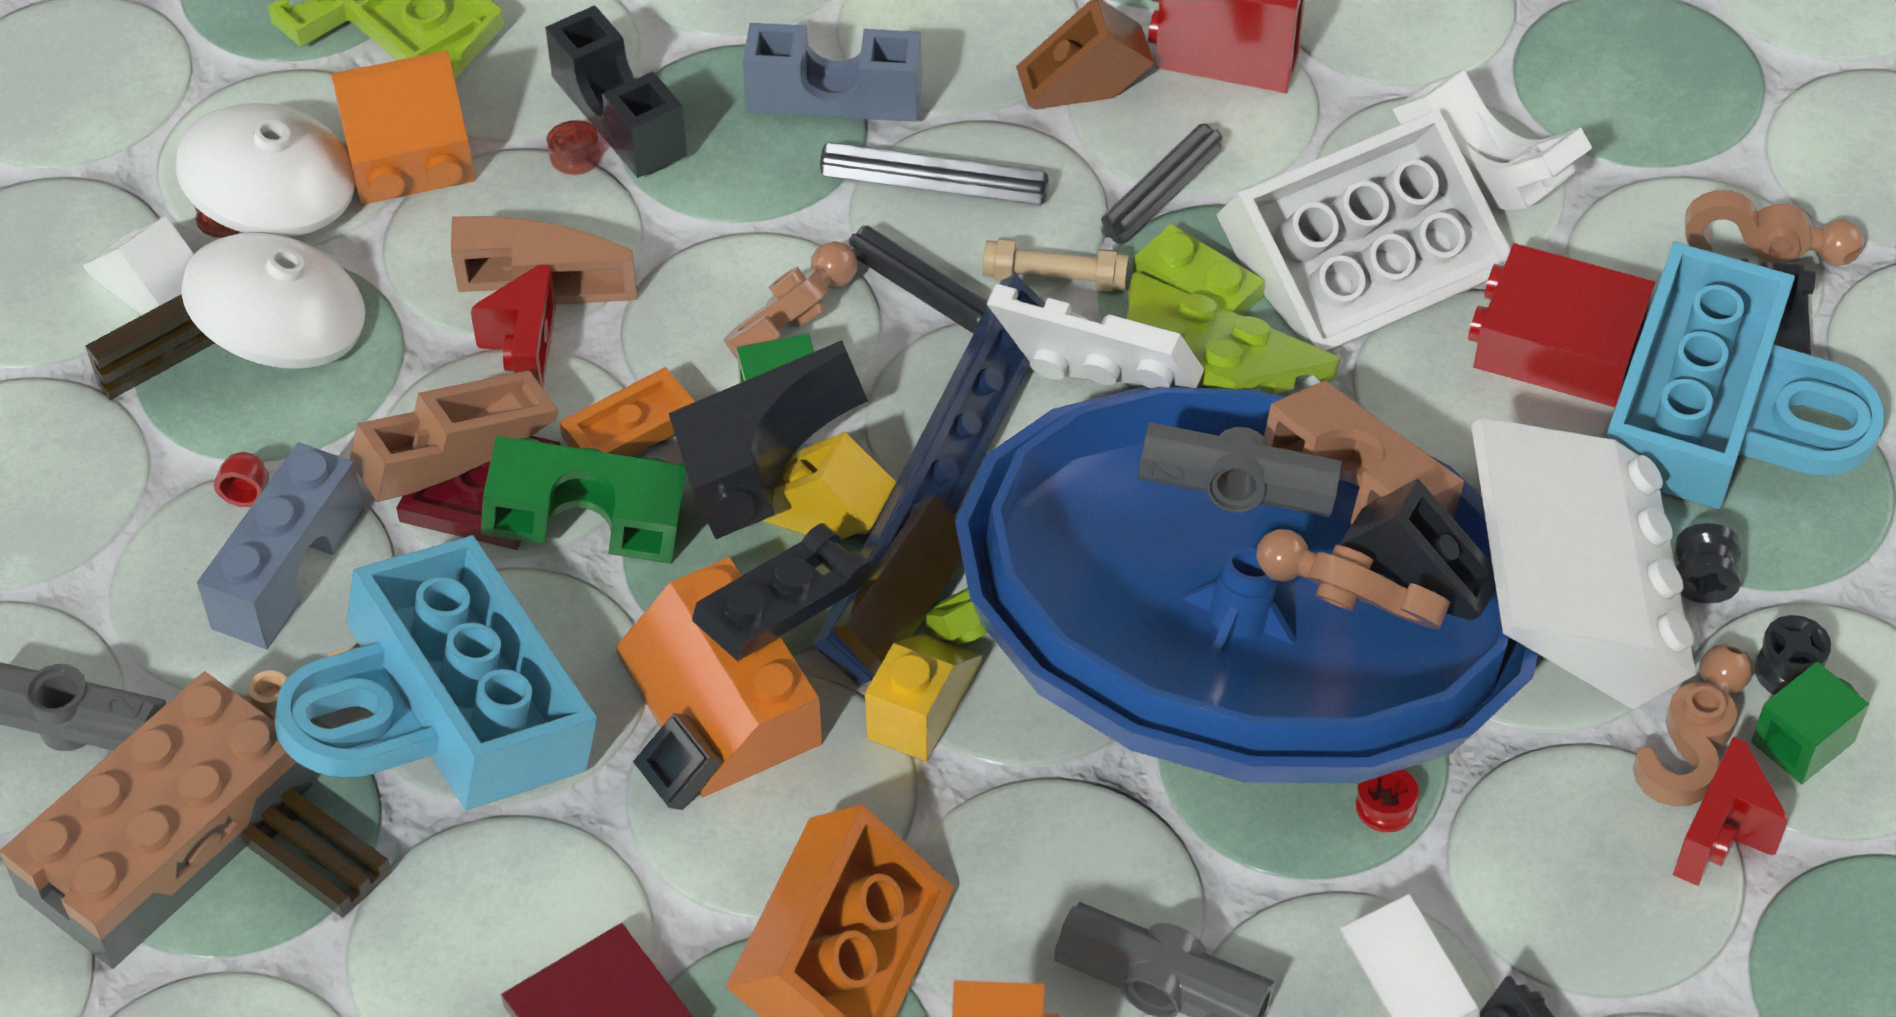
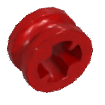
[1355,769,1419,833]

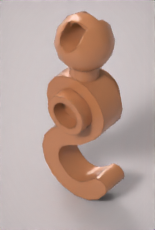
[1685,190,1864,266]
[723,241,857,359]
[1256,529,1450,629]
[1633,644,1753,807]

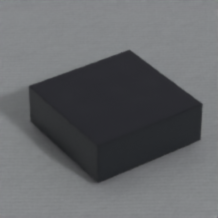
[633,713,724,810]

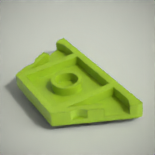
[1126,272,1341,394]

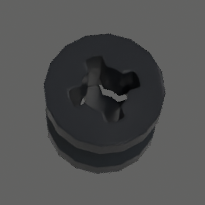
[1675,523,1742,604]
[1755,615,1831,695]

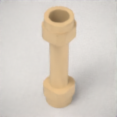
[982,239,1129,293]

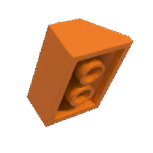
[616,557,822,798]
[725,804,955,1017]

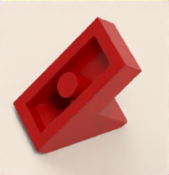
[470,265,556,388]
[1673,736,1787,886]

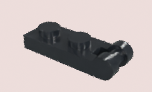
[692,523,873,662]

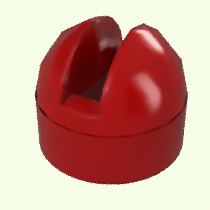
[214,451,269,507]

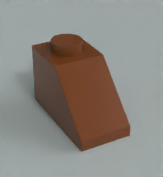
[1016,0,1154,110]

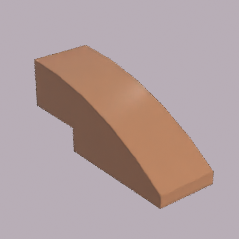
[451,216,637,305]
[350,370,558,503]

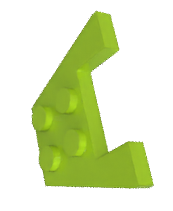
[267,0,505,80]

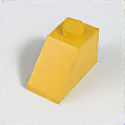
[761,432,896,540]
[865,633,982,762]

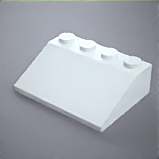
[1216,109,1510,352]
[1471,417,1696,710]

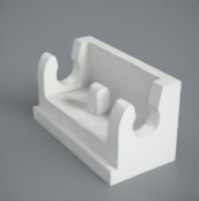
[1340,894,1480,1017]

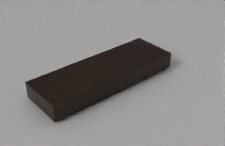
[832,494,963,676]

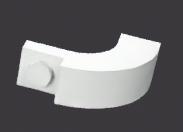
[1392,70,1592,210]

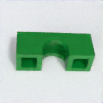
[481,435,686,564]

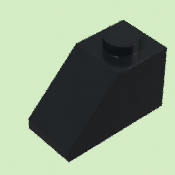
[1339,478,1496,621]

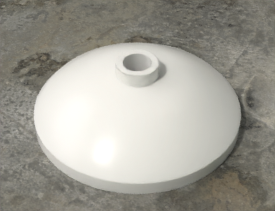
[176,103,355,237]
[181,233,365,369]

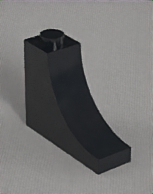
[668,340,868,540]

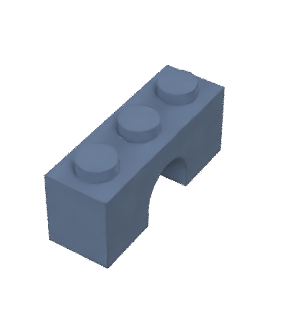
[743,23,922,122]
[197,442,365,650]

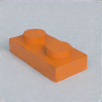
[559,367,695,457]

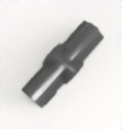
[1137,422,1342,518]
[0,662,167,751]
[1054,902,1275,1017]

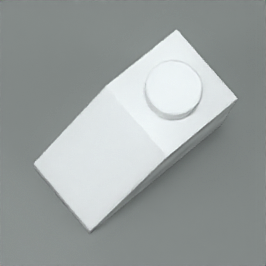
[82,215,194,315]

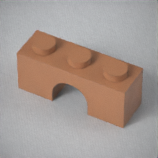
[1264,380,1464,524]

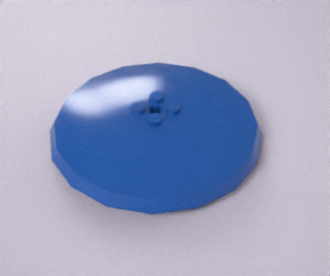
[955,386,1538,783]

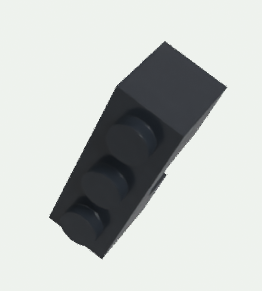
[545,5,687,178]

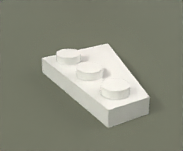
[987,284,1204,389]

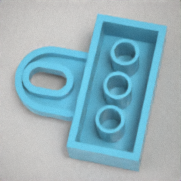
[1606,242,1884,510]
[275,535,597,811]

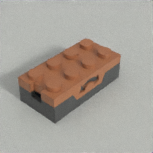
[0,671,313,969]

